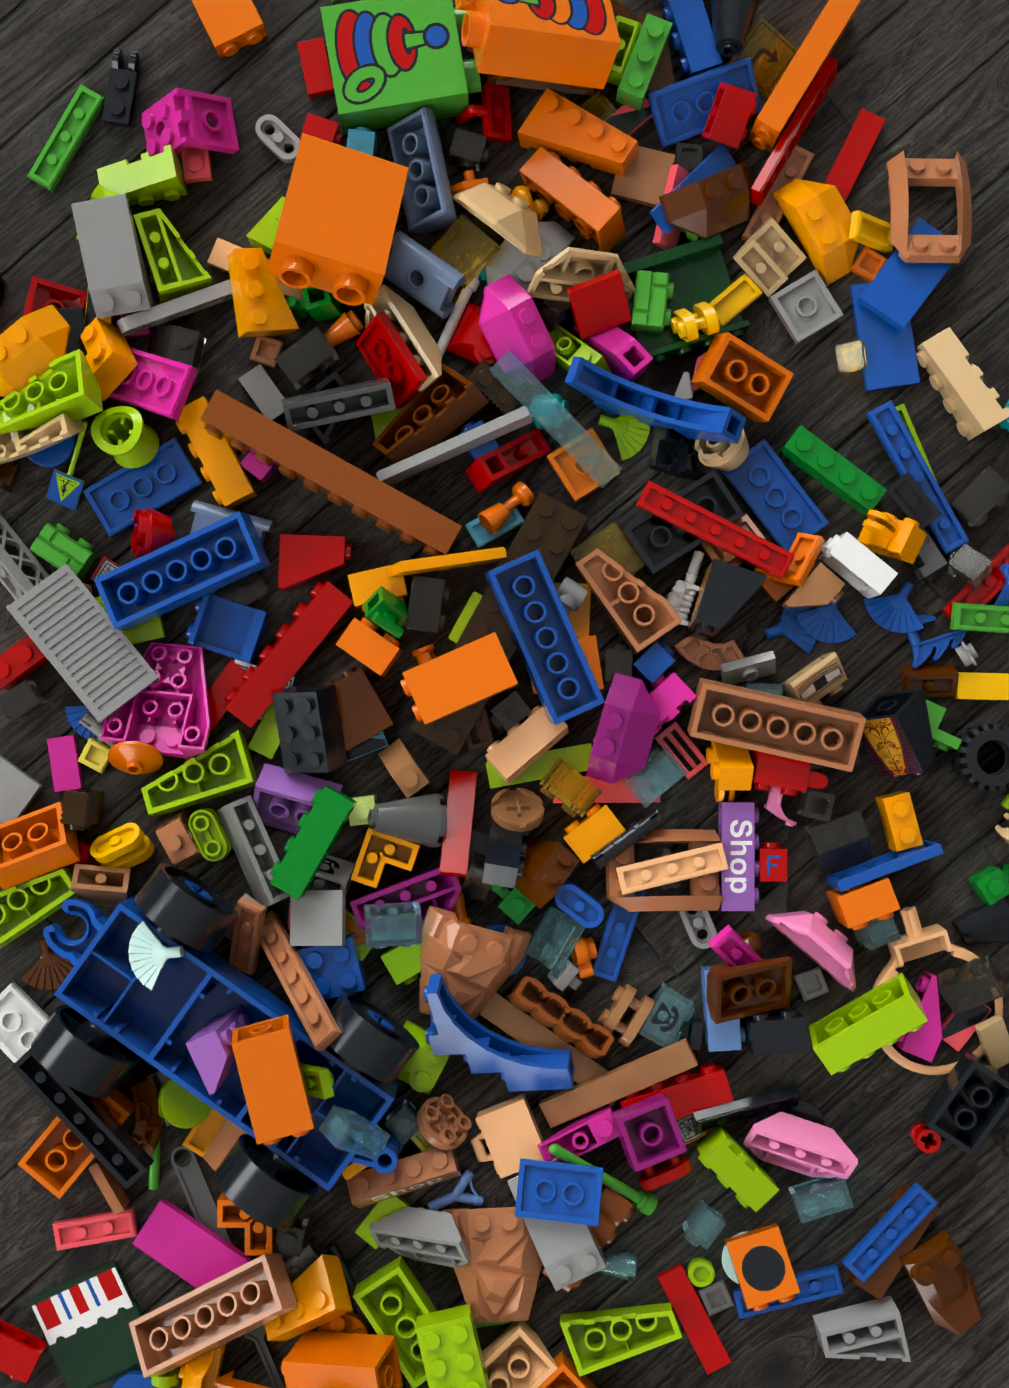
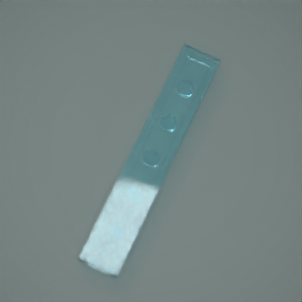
[489,350,622,488]

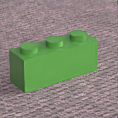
[615,13,673,111]

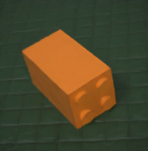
[400,632,518,725]
[232,1014,314,1145]
[281,1331,403,1388]

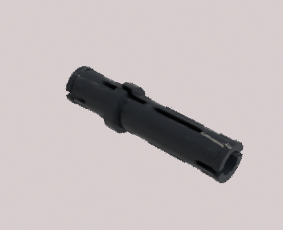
[590,808,665,870]

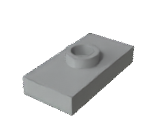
[721,651,776,685]

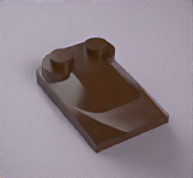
[706,956,794,1024]
[900,1229,982,1335]

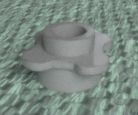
[955,640,979,667]

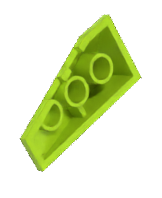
[0,349,103,434]

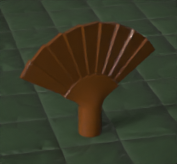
[21,938,74,990]

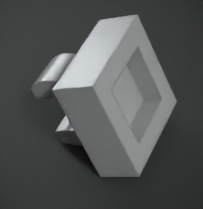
[547,955,582,992]

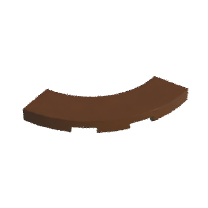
[130,1074,164,1157]

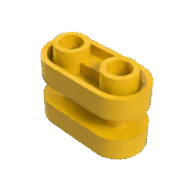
[670,301,720,342]
[90,823,154,869]

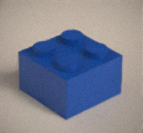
[299,932,368,1000]

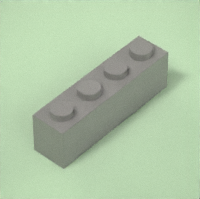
[217,795,291,907]

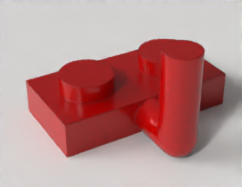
[456,83,512,143]

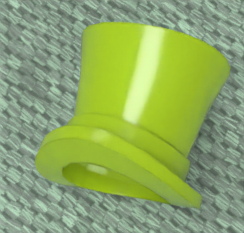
[91,406,159,469]

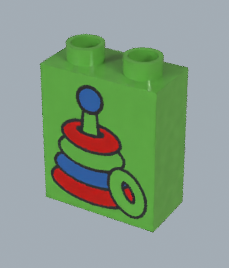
[320,0,482,135]

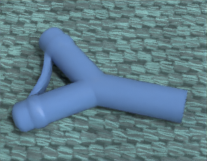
[428,1170,484,1211]

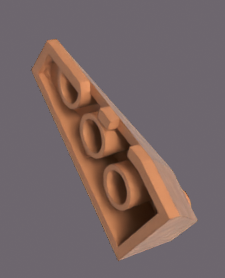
[575,548,682,655]

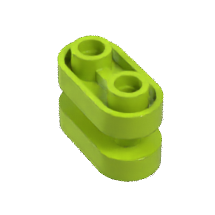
[188,808,232,862]

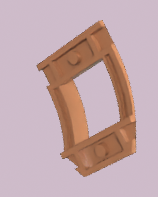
[886,150,972,263]
[606,829,724,912]

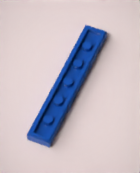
[866,400,969,555]

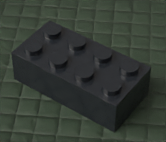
[621,469,744,577]

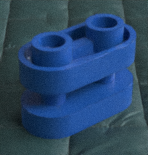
[554,881,604,928]

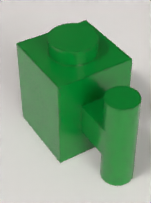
[286,286,342,322]
[364,586,408,638]
[967,864,1009,906]
[491,885,536,925]

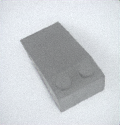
[71,193,155,319]
[508,1158,606,1291]

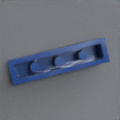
[662,0,723,78]

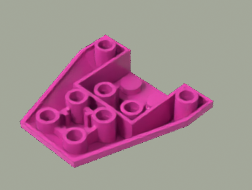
[100,642,211,758]

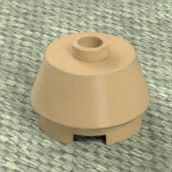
[695,428,749,472]

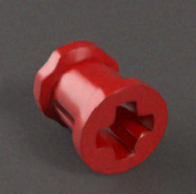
[910,1122,941,1154]

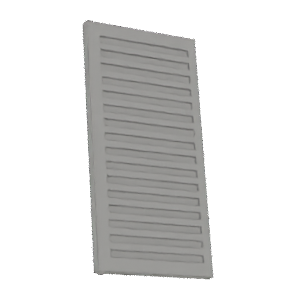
[6,563,159,723]

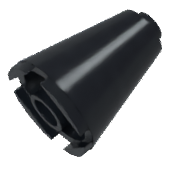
[708,0,761,57]

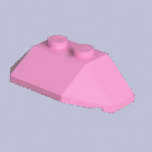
[765,911,856,992]
[744,1112,858,1179]

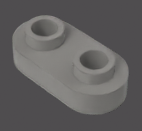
[255,114,300,163]
[679,911,717,949]

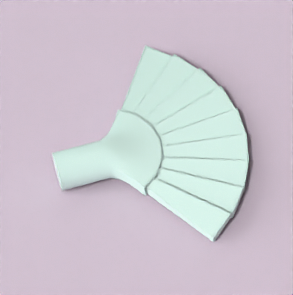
[128,921,184,990]

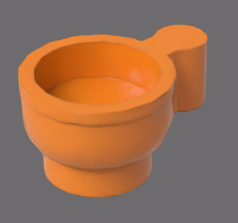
[568,936,597,979]

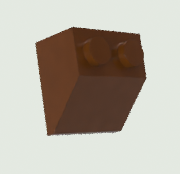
[515,837,580,909]

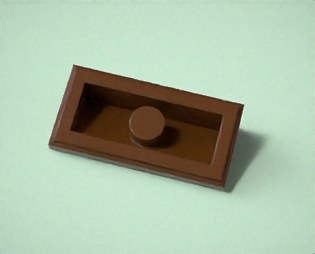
[901,664,959,698]

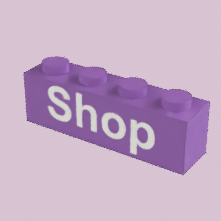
[718,801,759,911]

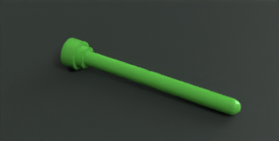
[549,1144,658,1216]

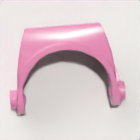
[764,787,797,827]

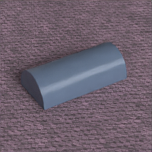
[387,107,457,233]

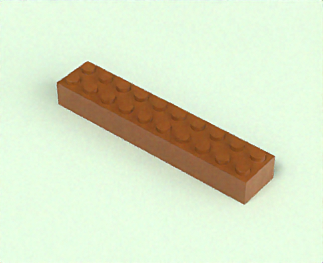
[200,389,462,557]

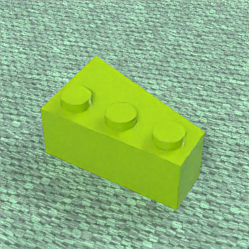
[133,208,212,302]
[696,1127,779,1212]

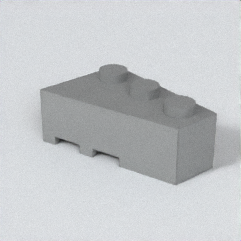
[812,1296,911,1362]

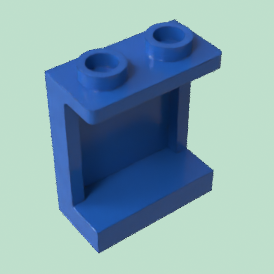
[186,593,270,665]

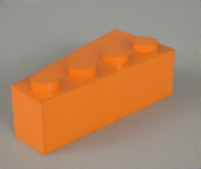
[517,88,639,177]
[519,147,626,252]

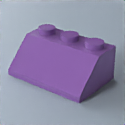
[253,763,343,834]
[185,1006,251,1095]

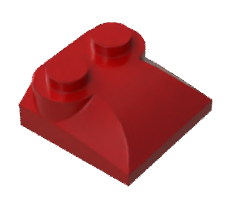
[23,276,87,316]
[446,302,498,370]

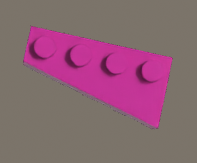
[593,673,697,741]

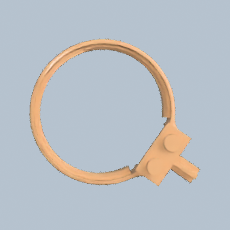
[873,906,1003,1075]

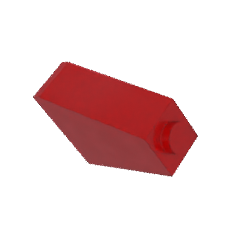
[278,534,352,591]

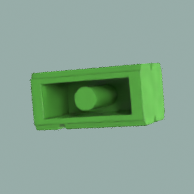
[630,270,674,333]
[30,523,98,581]

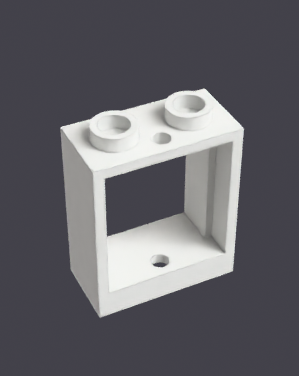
[818,532,898,599]

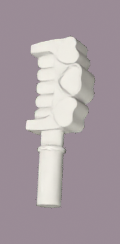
[666,550,705,626]

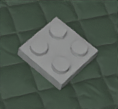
[768,269,843,345]

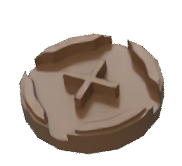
[490,788,544,832]

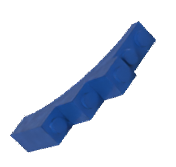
[565,356,747,444]
[424,974,575,1092]

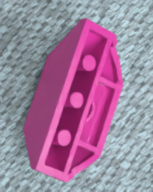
[479,274,556,385]

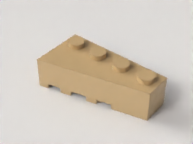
[915,327,1009,441]

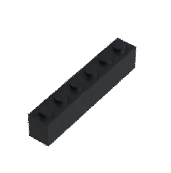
[11,1048,154,1190]

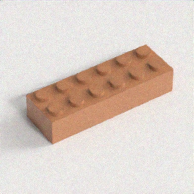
[687,678,866,772]
[129,1253,298,1378]

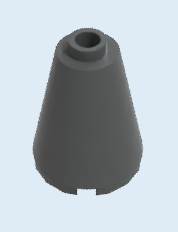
[368,793,447,848]

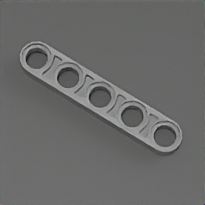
[117,279,233,336]

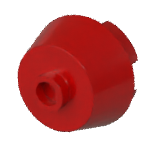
[131,507,175,558]

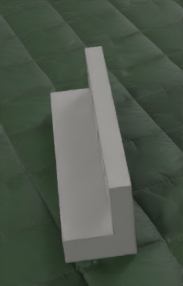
[0,514,49,600]

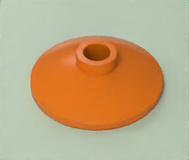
[108,741,163,775]

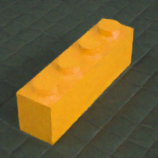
[175,396,258,509]

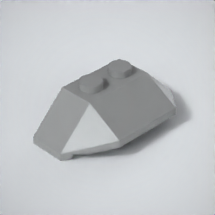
[485,221,576,292]
[369,1206,471,1268]

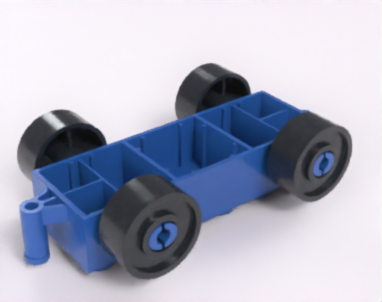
[31,862,419,1230]

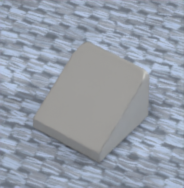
[674,372,693,401]

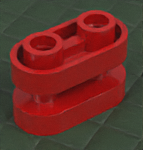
[639,1155,693,1191]

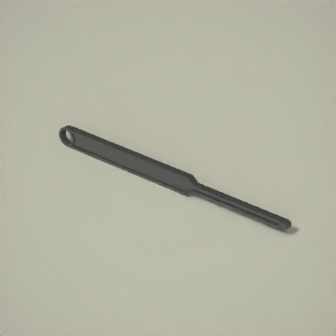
[171,1144,286,1388]

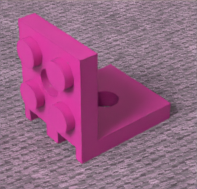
[142,88,239,156]

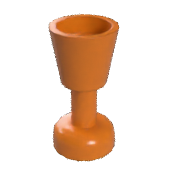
[478,481,535,535]

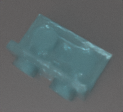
[525,906,585,974]

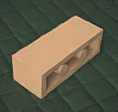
[485,705,569,785]

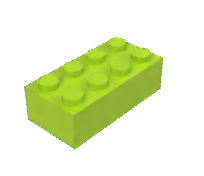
[809,972,928,1075]
[353,1256,437,1388]
[415,1303,490,1388]

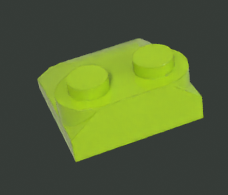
[398,1020,450,1095]

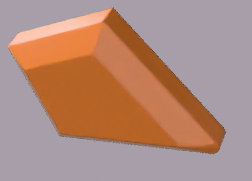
[450,170,489,197]

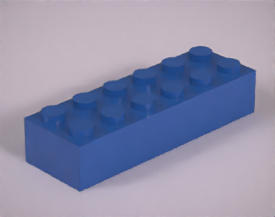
[94,511,270,631]
[484,549,605,725]

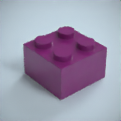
[611,1093,687,1172]

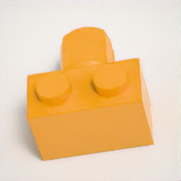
[857,509,927,564]
[706,741,754,802]

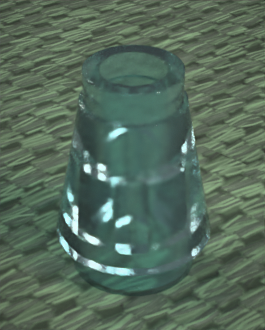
[598,1252,637,1281]

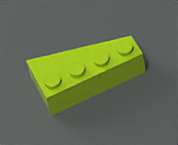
[141,730,258,817]

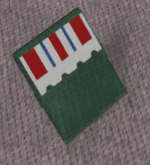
[29,1259,142,1388]

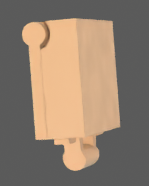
[470,1094,544,1179]

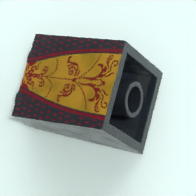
[686,558,767,640]
[860,688,936,778]

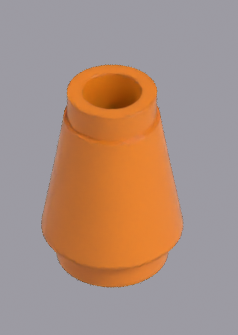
[324,309,365,347]

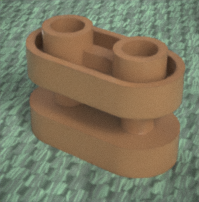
[597,984,655,1047]

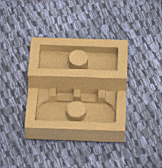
[733,217,807,297]

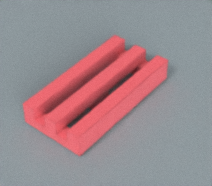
[654,721,707,780]

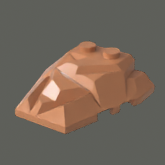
[419,906,532,1020]
[442,1207,543,1323]

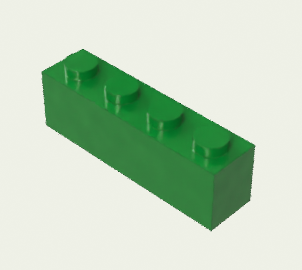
[779,425,887,516]
[270,786,357,900]

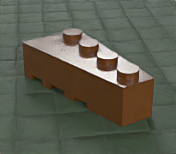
[372,363,489,464]

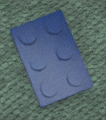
[515,1158,604,1226]

